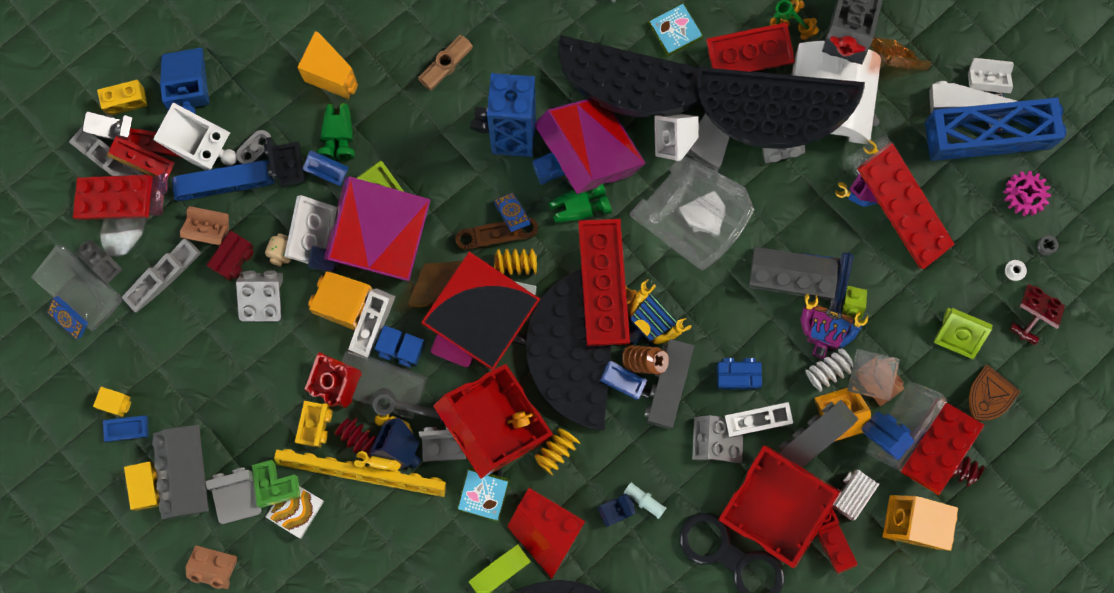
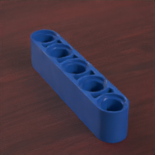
[172,160,275,201]

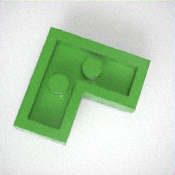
[252,460,301,508]

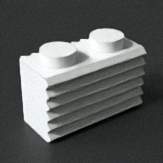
[833,469,879,521]

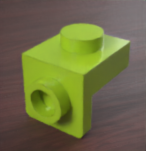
[841,286,867,321]

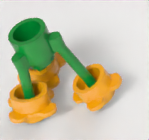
[770,0,819,40]

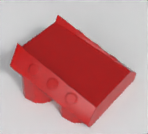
[305,352,362,408]

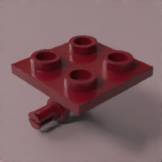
[1009,284,1065,346]

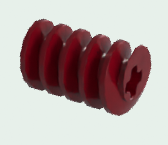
[334,418,377,459]
[951,456,985,487]

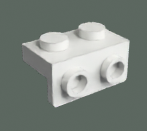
[968,58,1014,93]

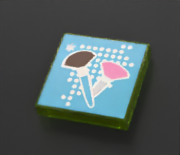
[648,3,704,57]
[457,468,510,522]

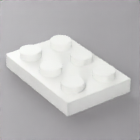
[284,195,338,264]

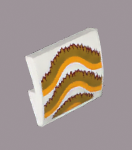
[266,486,324,539]

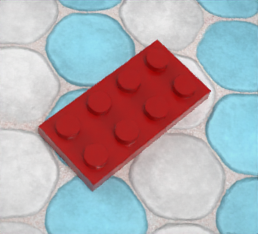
[706,22,795,72]
[73,175,153,220]
[901,402,984,496]

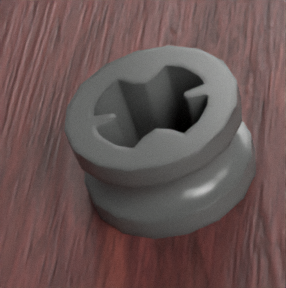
[1037,235,1059,256]

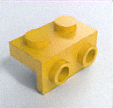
[295,401,332,448]

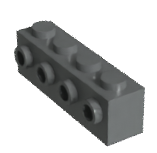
[644,339,695,430]
[778,400,858,467]

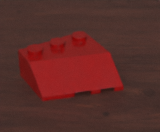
[507,488,585,579]

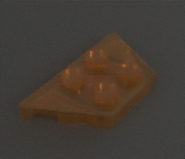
[871,37,932,70]
[408,261,462,308]

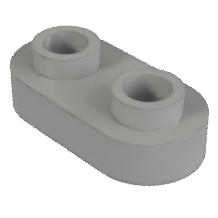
[236,130,272,164]

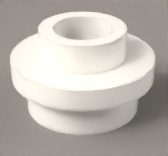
[1005,260,1027,281]

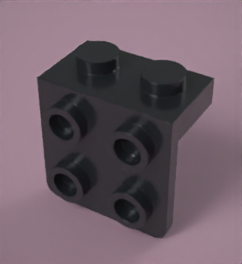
[264,137,306,187]

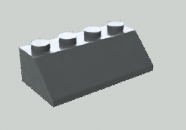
[748,247,838,301]
[152,425,208,520]

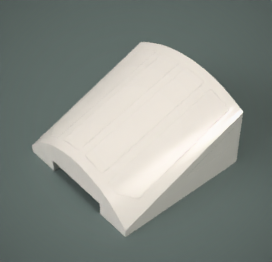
[792,41,881,145]

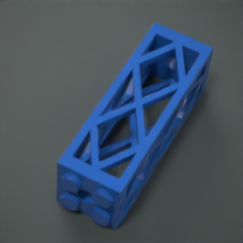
[487,73,536,157]
[924,98,1066,161]

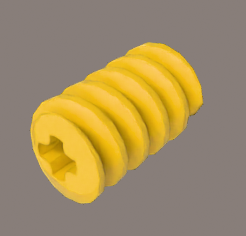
[494,248,537,275]
[534,428,581,476]

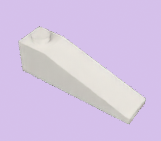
[929,81,1018,113]

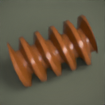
[622,345,669,374]

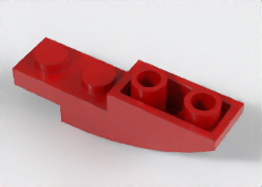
[817,508,858,574]

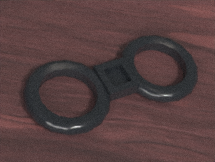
[679,513,785,593]

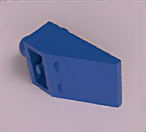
[160,48,210,114]

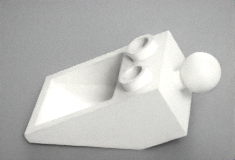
[153,103,237,171]

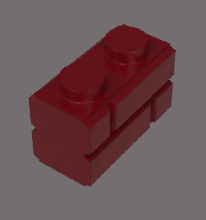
[207,230,254,282]

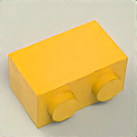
[124,462,160,511]

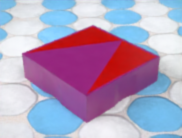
[534,98,645,194]
[324,176,431,281]

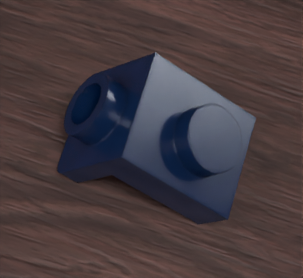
[307,246,338,272]
[597,494,636,527]

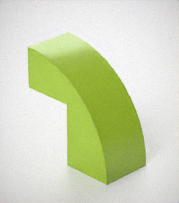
[469,545,530,593]

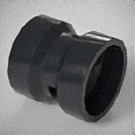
[470,107,489,134]

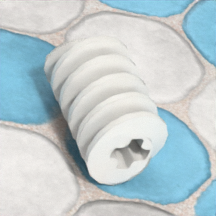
[805,348,854,392]

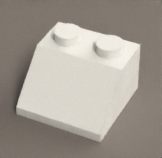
[655,114,700,161]

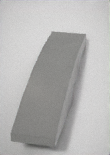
[69,126,144,176]
[121,238,201,312]

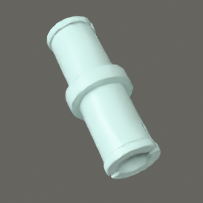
[624,482,666,519]

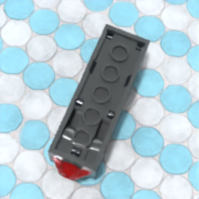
[822,0,882,65]

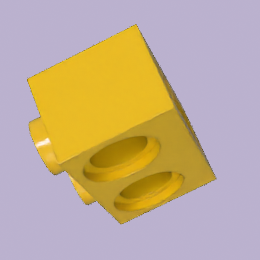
[97,79,148,116]

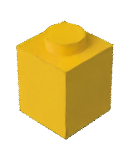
[93,387,131,417]

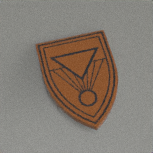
[969,365,1021,421]

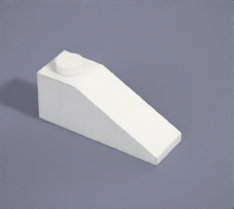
[348,289,396,357]
[725,402,793,437]

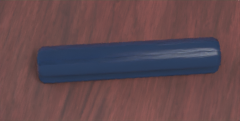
[830,252,854,313]

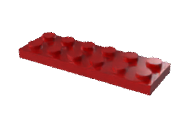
[857,143,954,269]
[578,219,630,346]

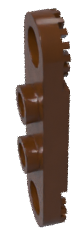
[456,218,538,251]

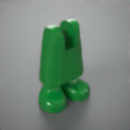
[316,103,355,161]
[549,184,612,223]

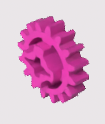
[1003,171,1051,217]

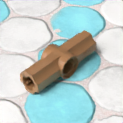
[418,35,473,91]

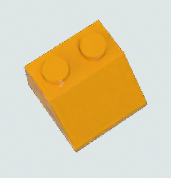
[814,385,871,441]

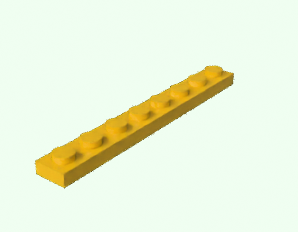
[274,449,446,497]

